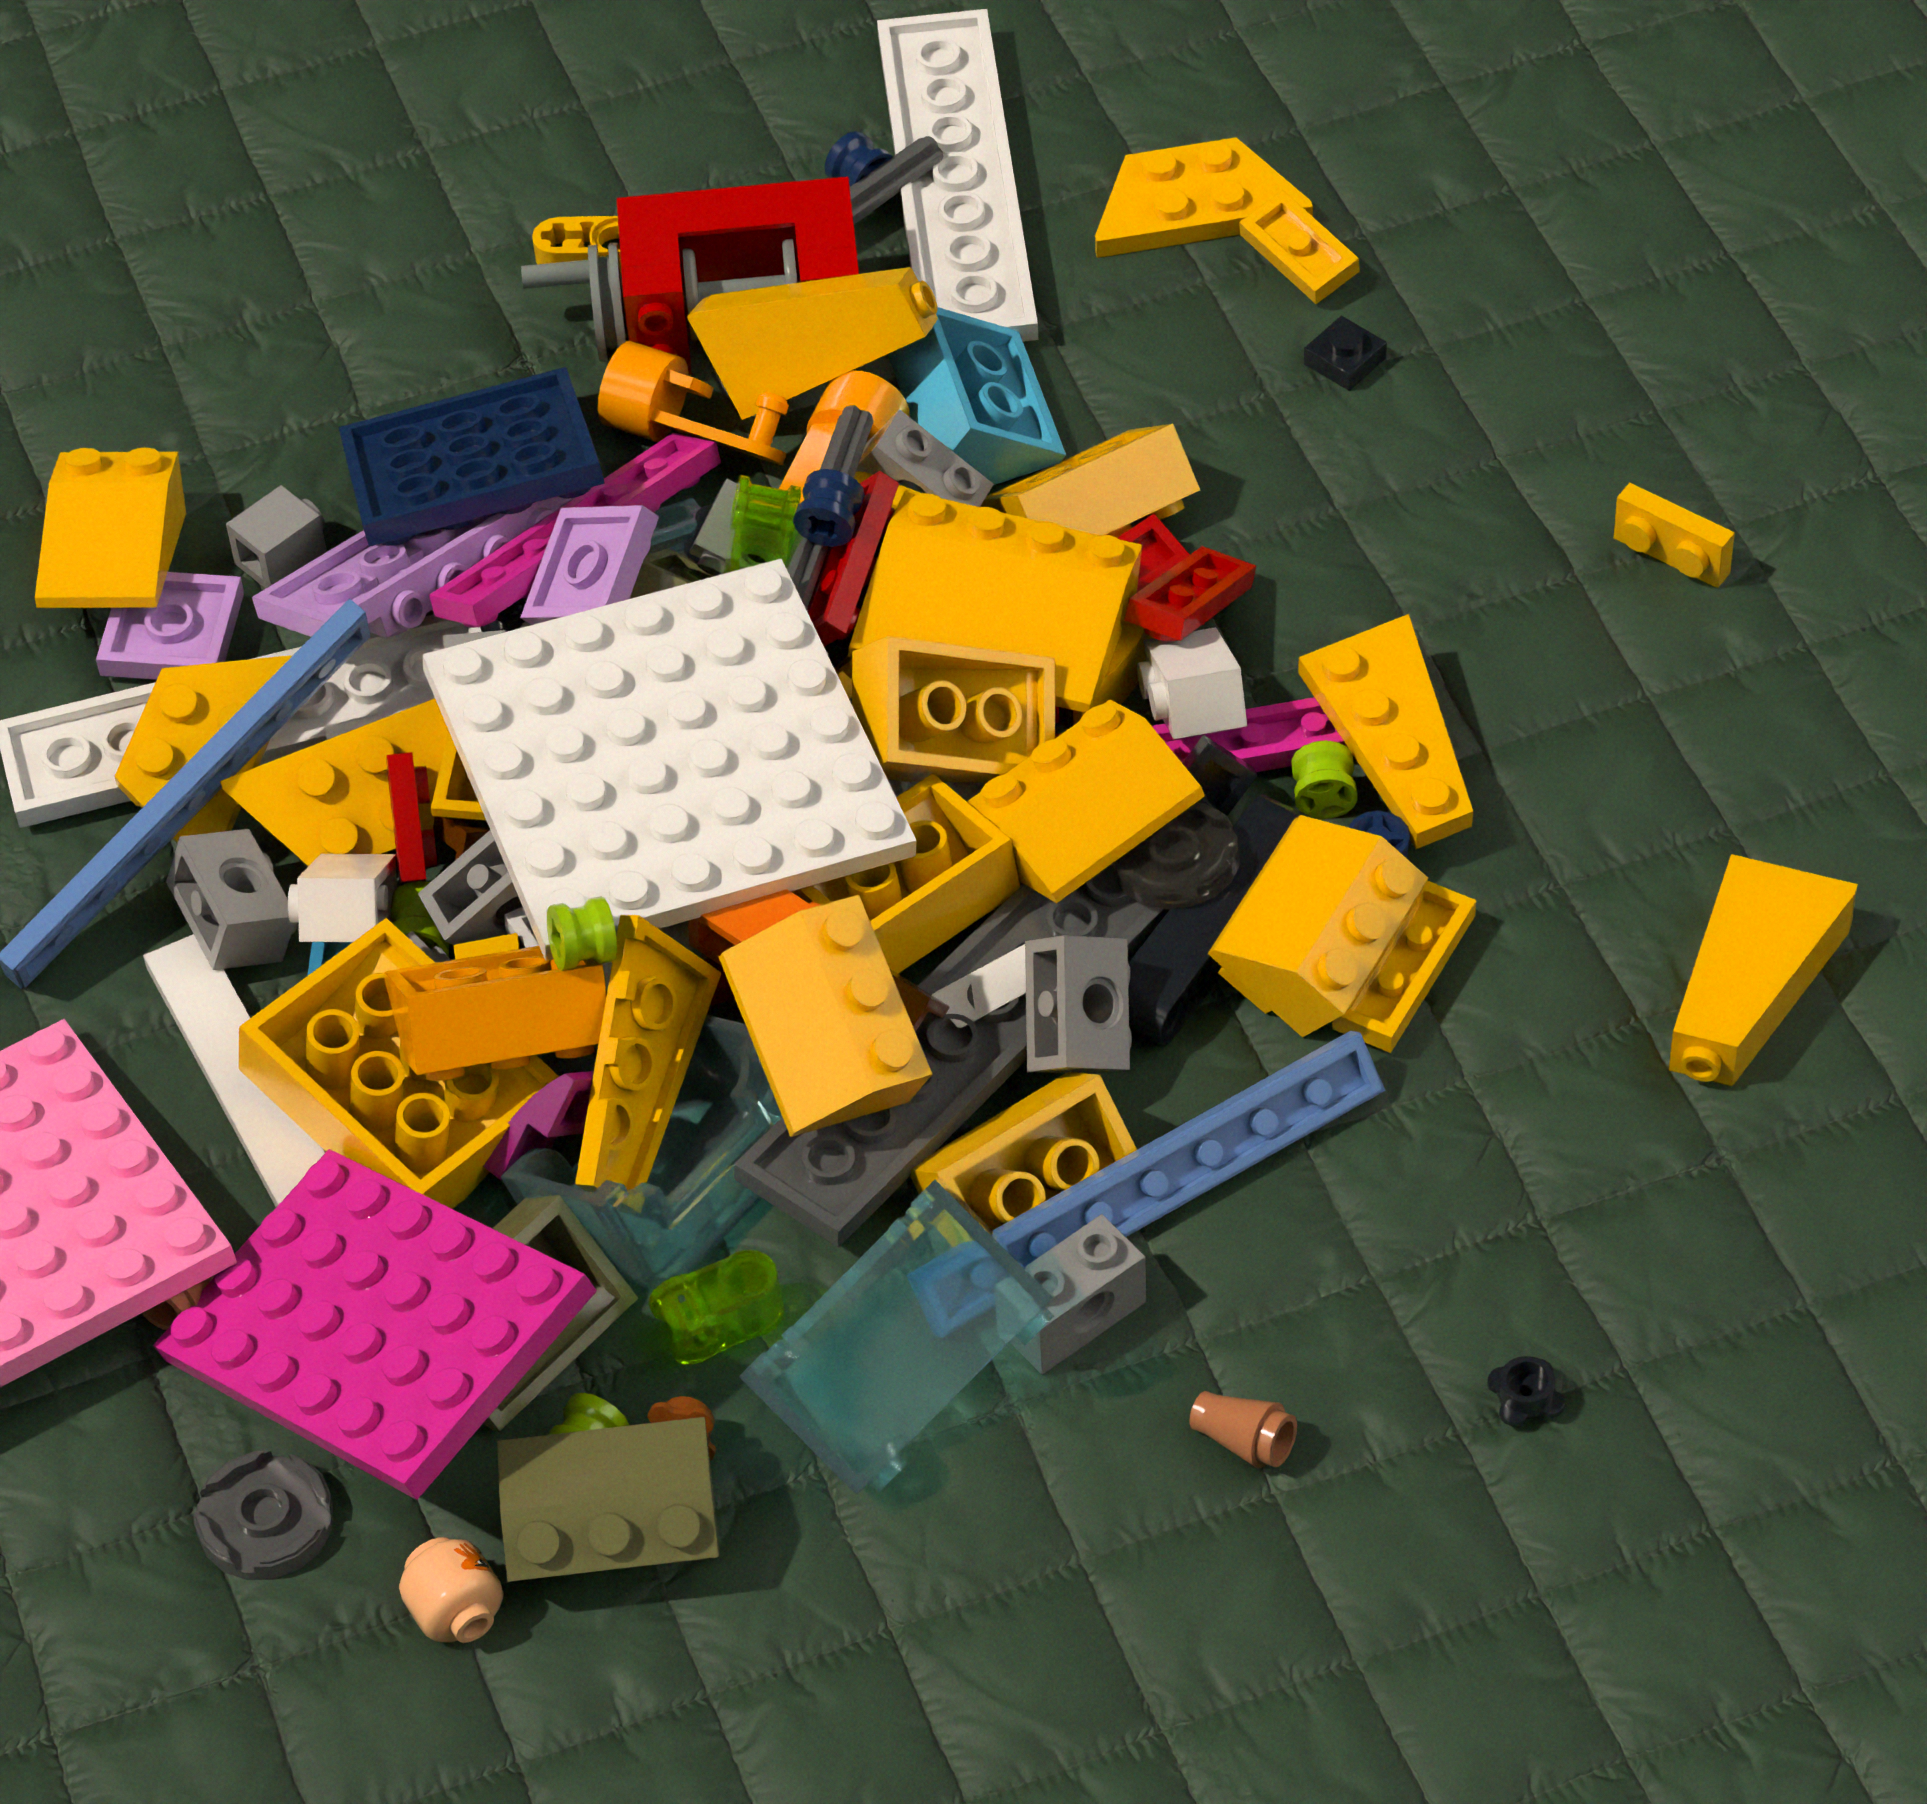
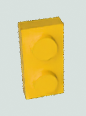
[1239,190,1360,304]
[1613,482,1735,588]

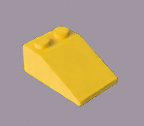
[35,447,186,608]
[852,636,1055,783]

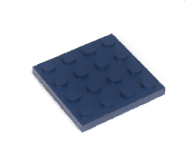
[338,367,605,547]

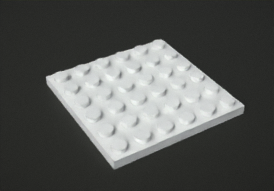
[422,558,917,961]

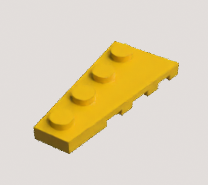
[1298,614,1473,849]
[575,915,721,1213]

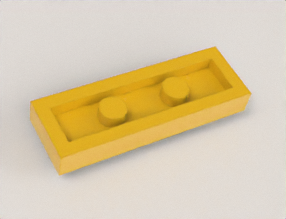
[1332,880,1476,1053]

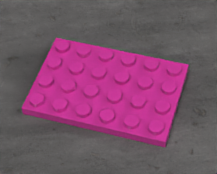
[153,1149,597,1500]

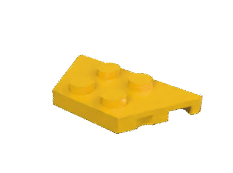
[1095,137,1313,258]
[114,655,292,844]
[220,698,448,866]

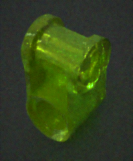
[724,475,801,574]
[648,1250,785,1364]

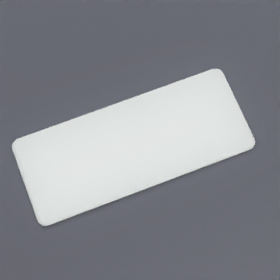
[932,944,1026,1028]

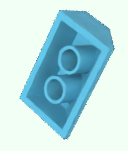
[888,307,1066,485]

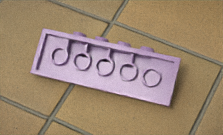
[252,459,599,638]

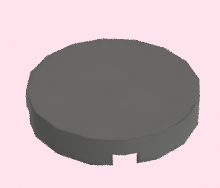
[194,1451,334,1580]

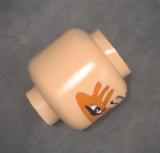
[399,1537,504,1643]

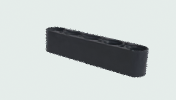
[1128,794,1316,1046]

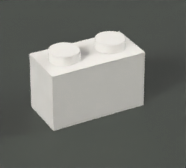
[1137,627,1247,739]
[288,854,397,942]

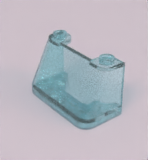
[501,1015,782,1292]
[739,1178,1054,1495]

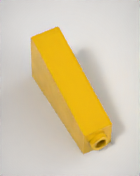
[687,267,938,420]
[1669,854,1858,1086]

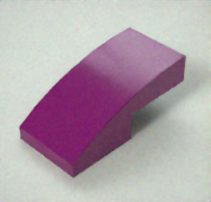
[483,1071,594,1180]

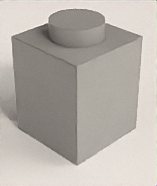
[226,485,327,589]

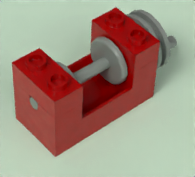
[521,177,859,374]

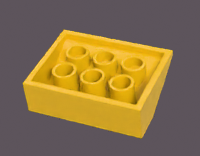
[848,490,1142,713]
[239,918,560,1209]

